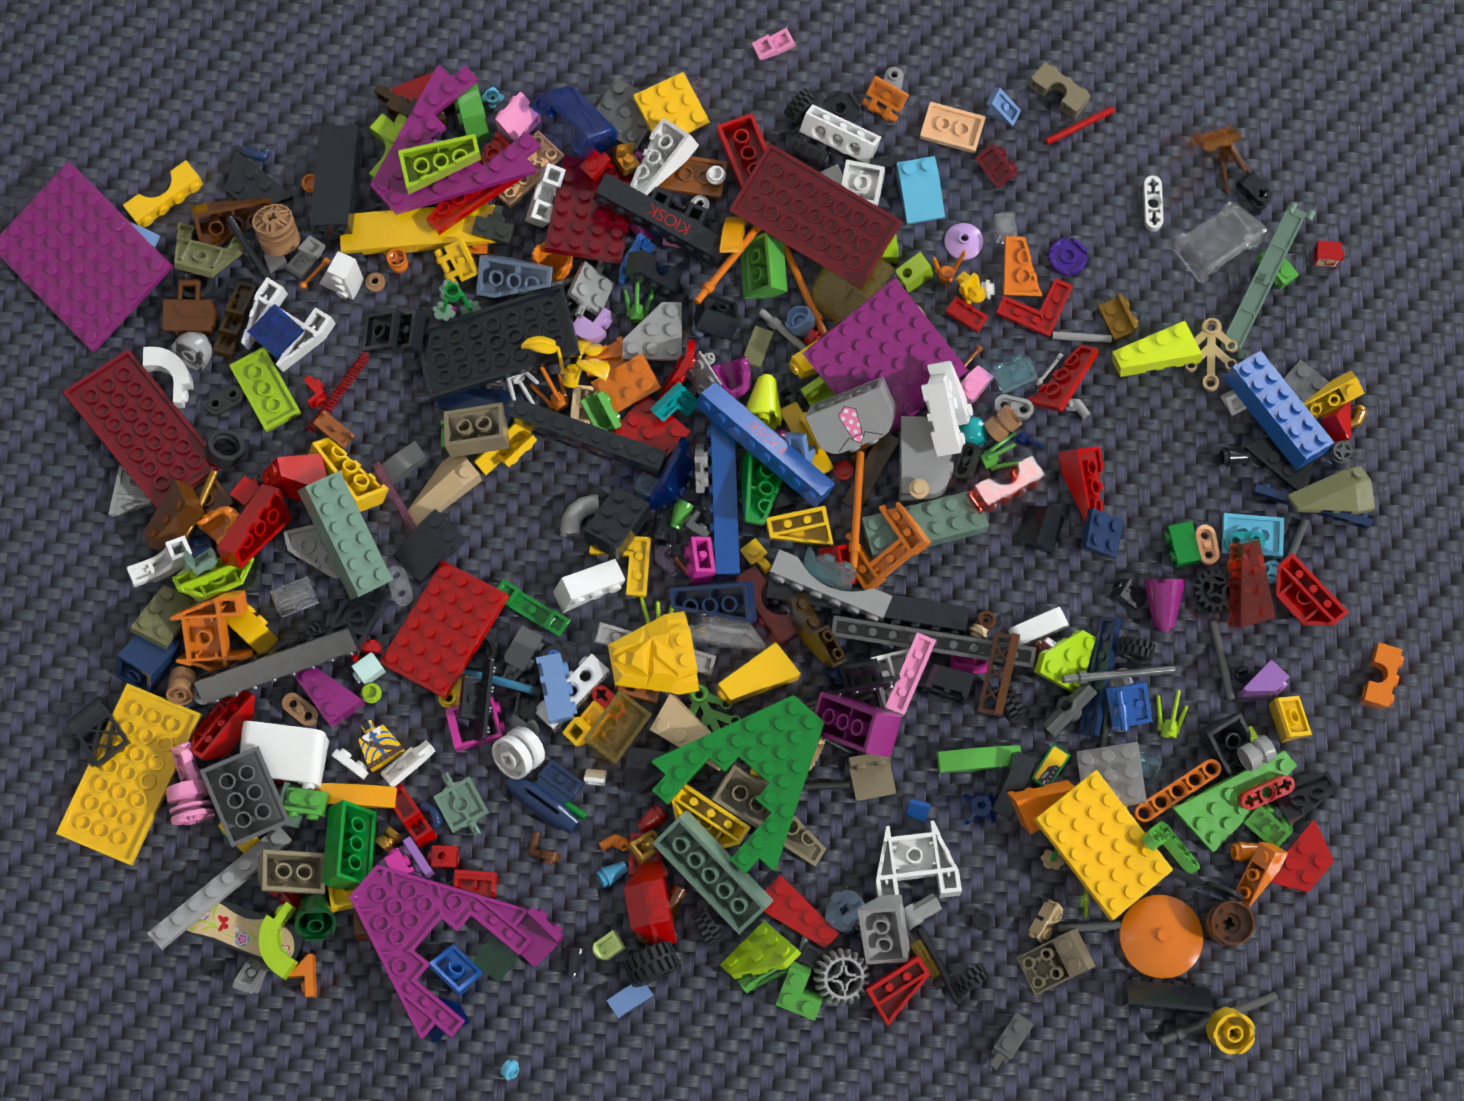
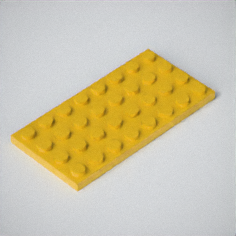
[56,683,202,866]

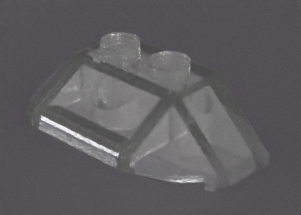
[690,616,766,653]

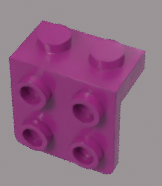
[517,907,564,967]

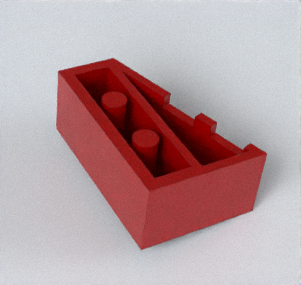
[863,955,930,1026]

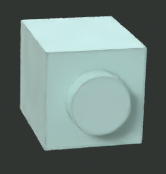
[352,652,386,685]

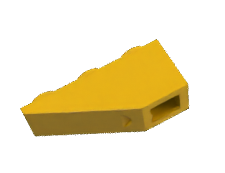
[1303,371,1365,419]

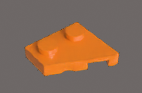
[585,336,625,378]

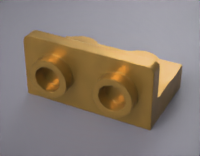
[1097,293,1138,342]

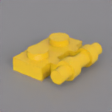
[434,237,478,282]

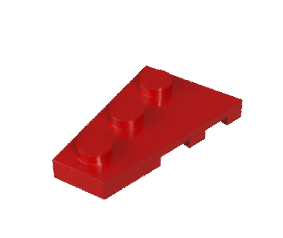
[658,339,696,400]

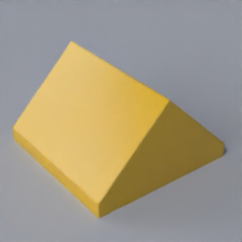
[1269,696,1312,743]

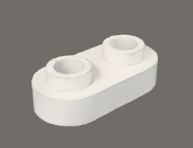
[332,748,369,780]

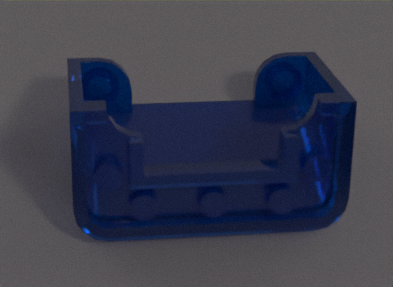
[528,86,618,159]

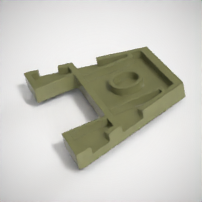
[174,222,251,278]

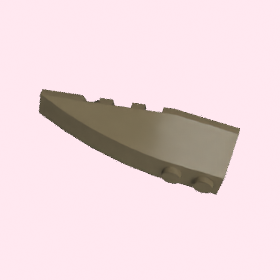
[709,764,826,867]

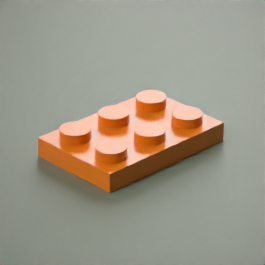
[591,353,662,413]

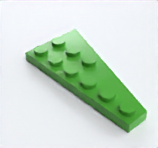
[1171,750,1297,852]

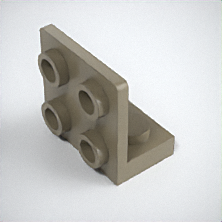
[848,754,896,801]

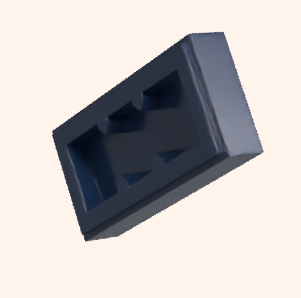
[190,536,212,558]

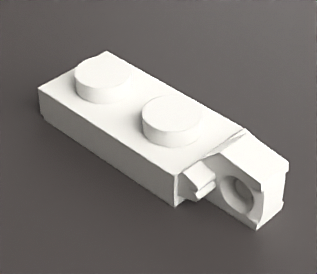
[380,740,435,787]

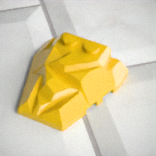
[608,611,699,695]

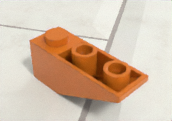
[1235,842,1288,907]

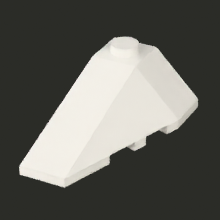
[630,118,699,195]

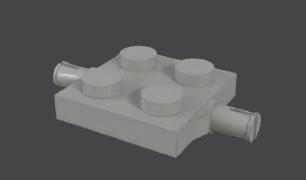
[567,261,615,318]

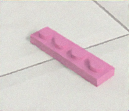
[885,632,936,716]

